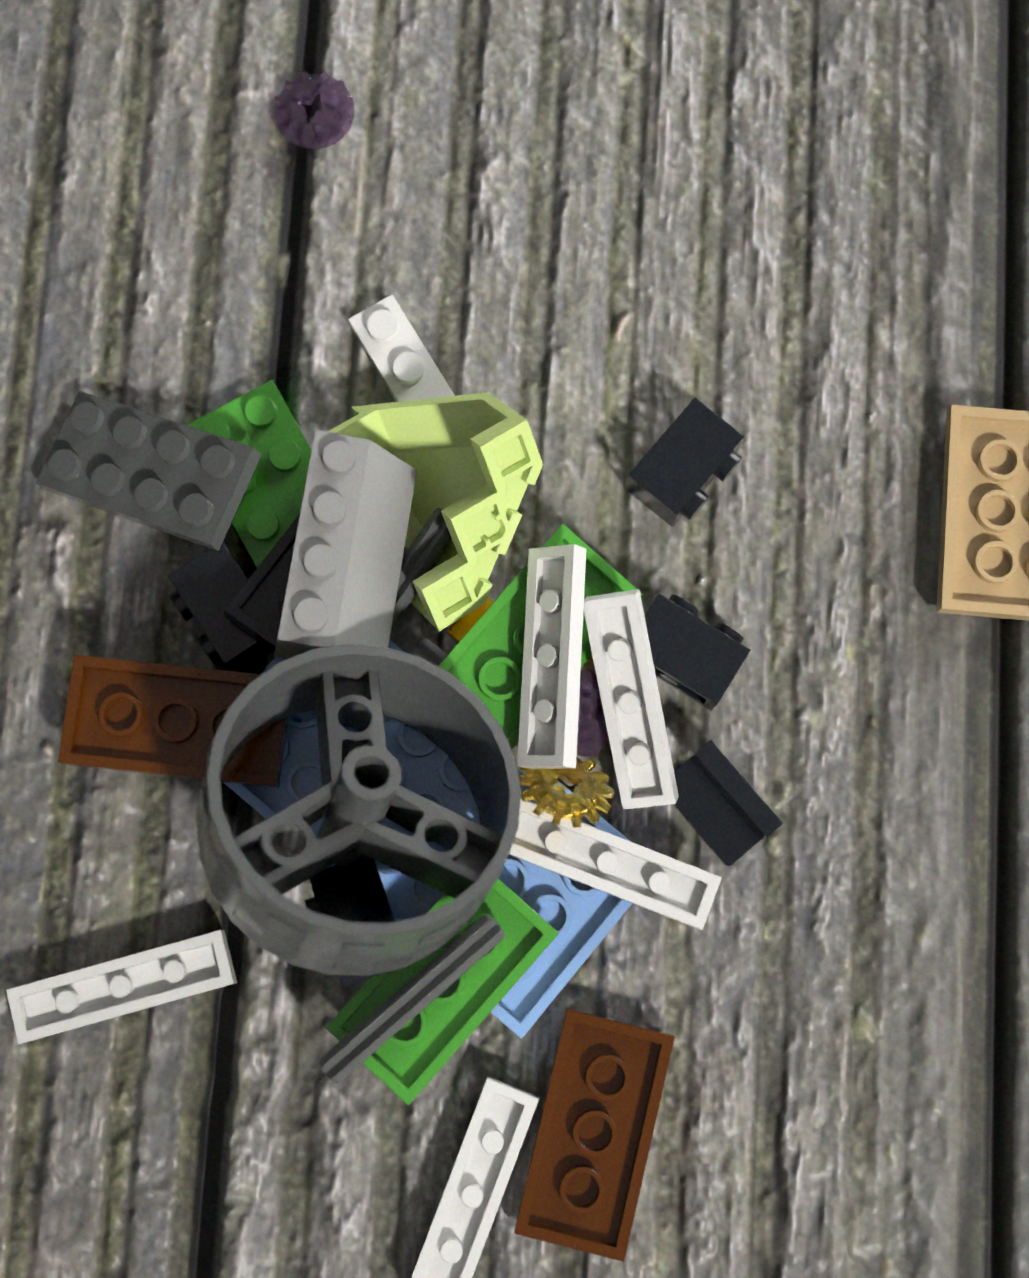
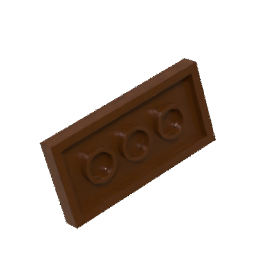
[58,655,288,788]
[514,1008,675,1262]

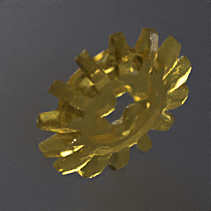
[518,755,614,828]

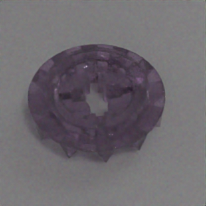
[275,70,355,149]
[577,670,607,757]

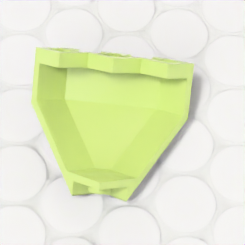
[328,392,543,631]

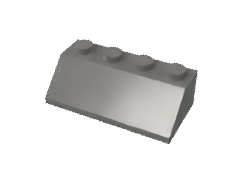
[274,429,417,659]

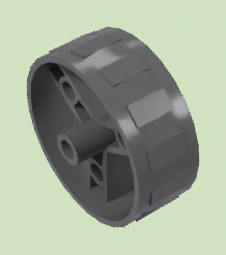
[196,644,521,976]

